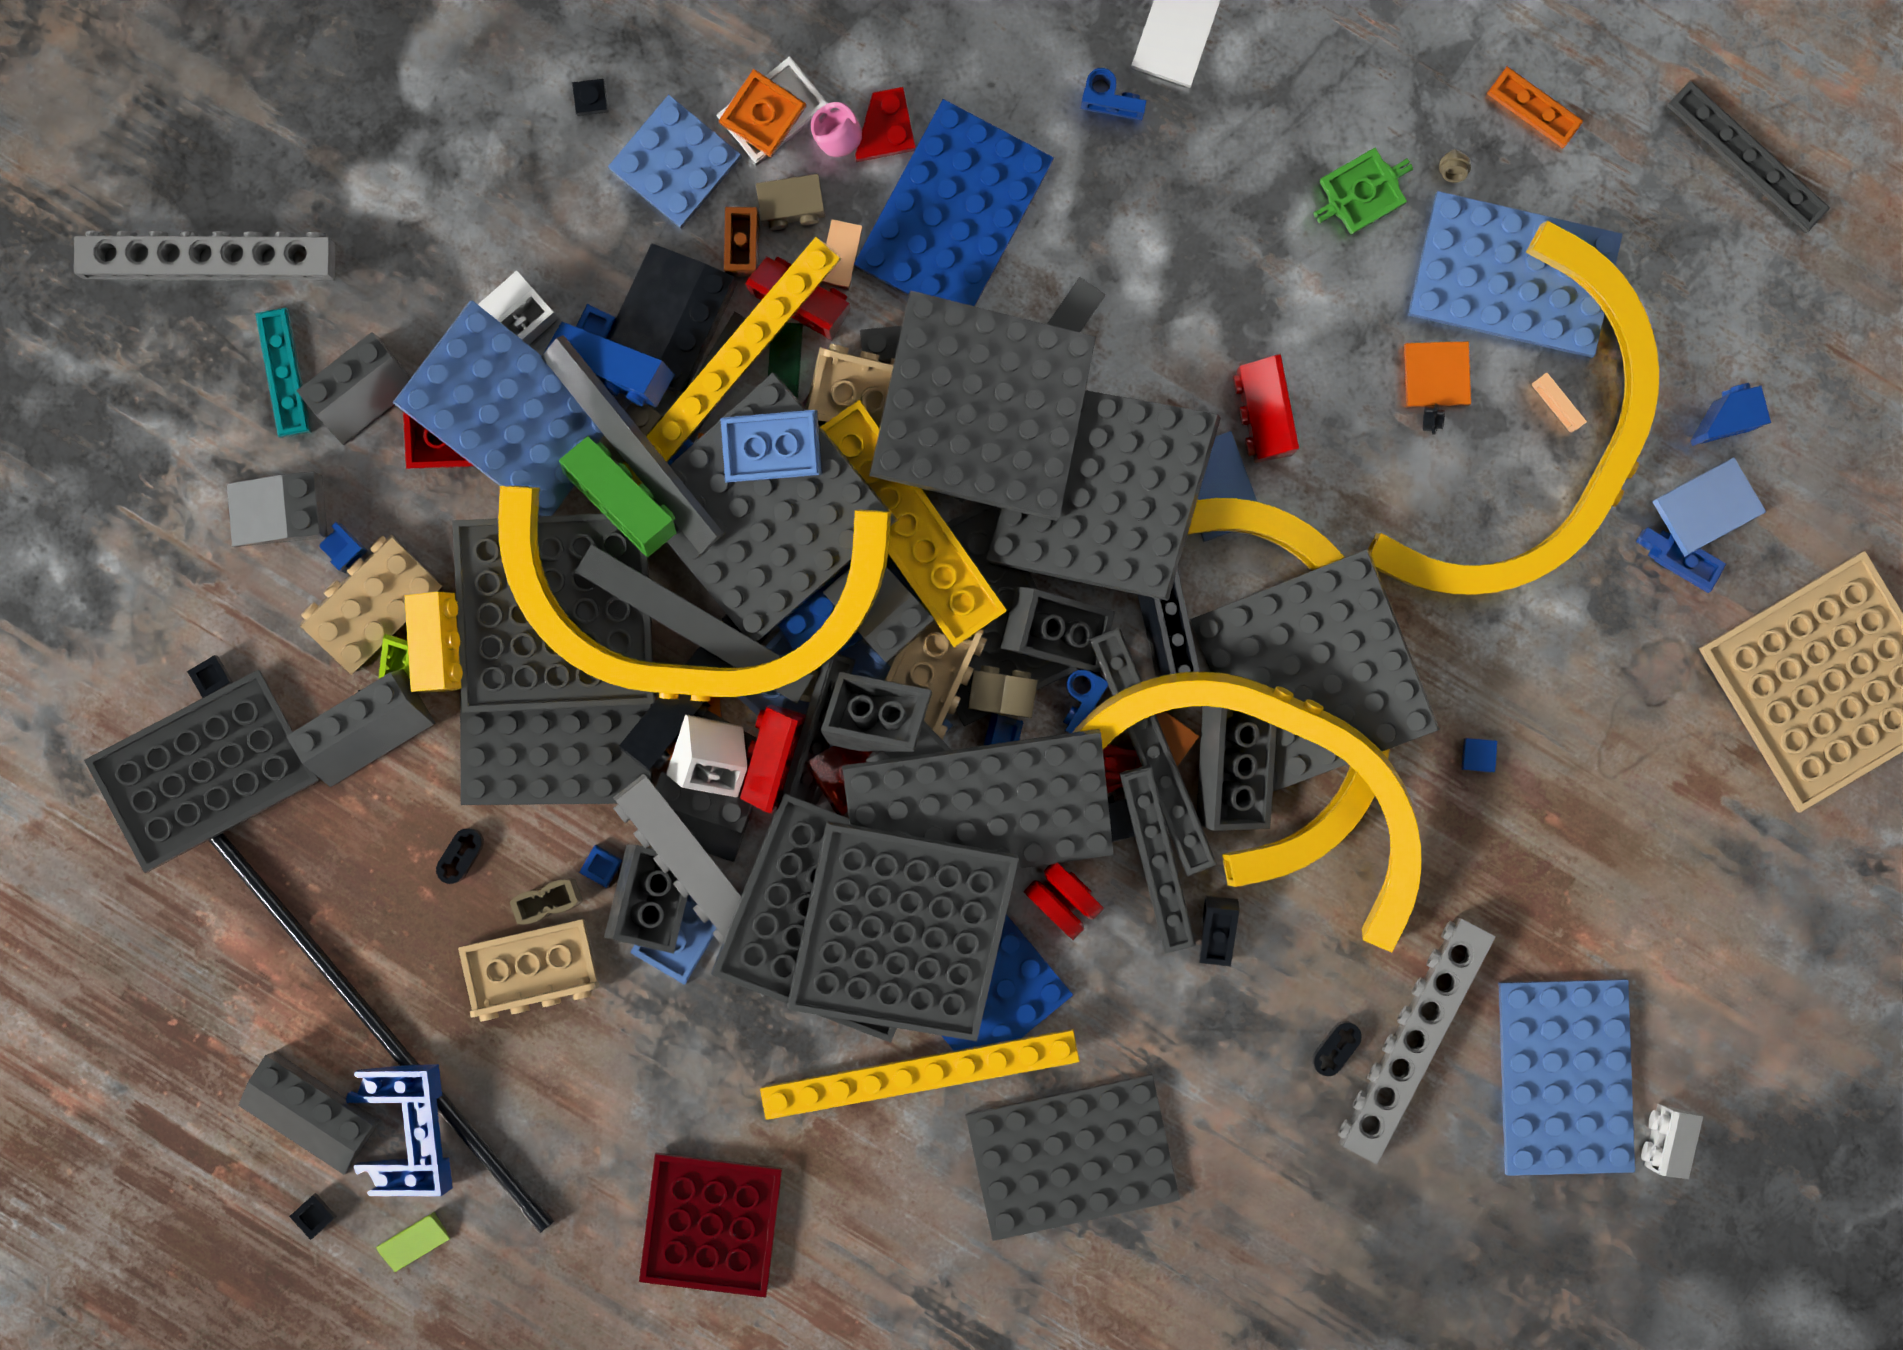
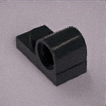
[1199,896,1240,967]

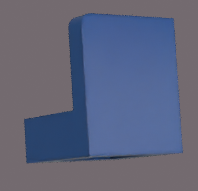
[319,522,368,573]

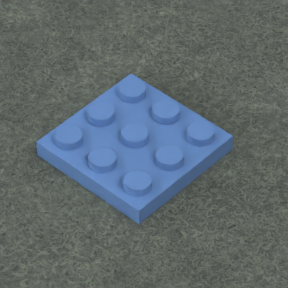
[608,94,742,229]

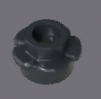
[1423,403,1445,435]

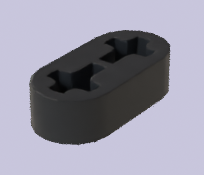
[436,828,484,884]
[1312,1021,1362,1076]

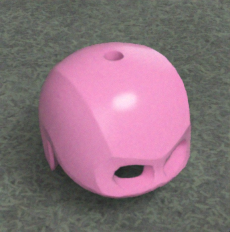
[811,102,862,157]

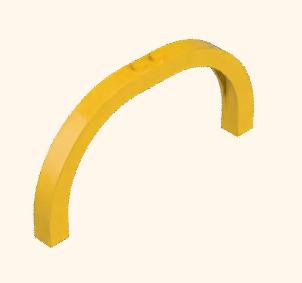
[1368,221,1659,595]
[498,485,891,701]
[1187,498,1390,887]
[1072,672,1421,953]

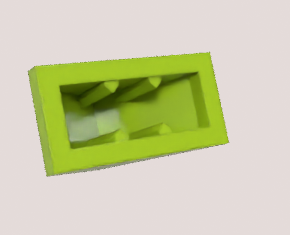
[379,634,410,679]

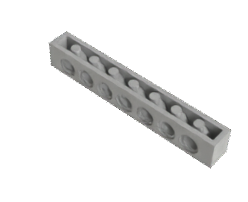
[74,231,336,281]
[1338,917,1496,1165]

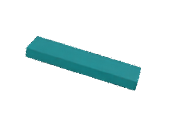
[255,308,312,438]

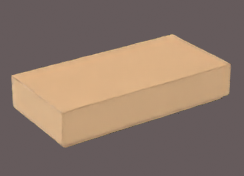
[821,219,863,289]
[1532,373,1587,432]

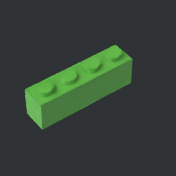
[559,436,676,558]

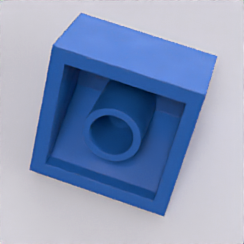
[1690,383,1771,446]

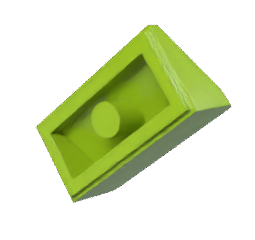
[375,1211,451,1272]

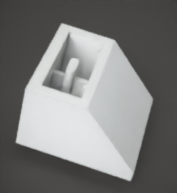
[478,271,559,345]
[666,715,747,798]
[1641,1104,1703,1179]

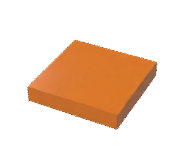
[718,69,807,158]
[1404,341,1471,408]

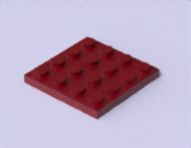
[639,1152,783,1298]

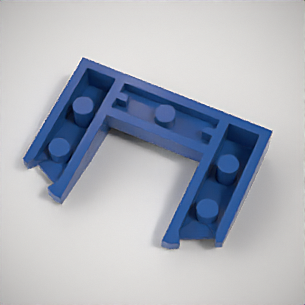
[346,1064,453,1196]

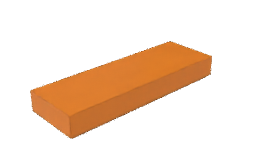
[1487,66,1583,148]

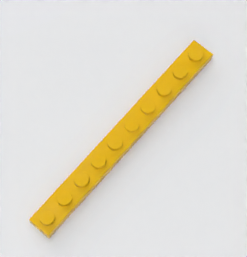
[623,237,842,486]
[760,1029,1080,1120]

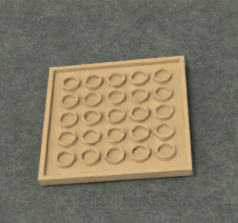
[1698,551,1903,812]

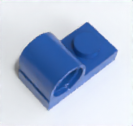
[1081,68,1147,120]
[1063,670,1108,733]

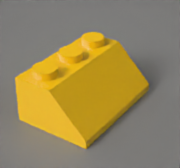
[404,592,463,692]

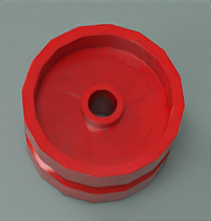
[1023,862,1105,940]

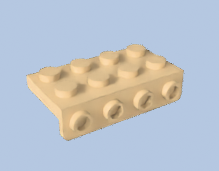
[806,343,895,428]
[300,534,442,675]
[885,603,987,740]
[458,919,599,1022]

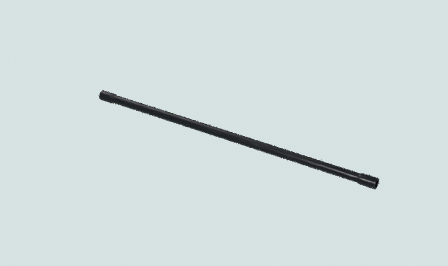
[208,833,554,1234]

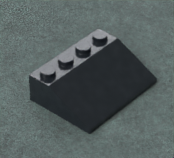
[607,243,738,395]

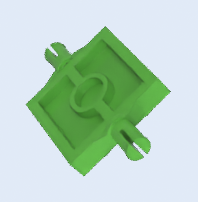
[1313,148,1413,235]

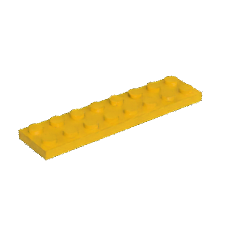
[821,400,1007,648]

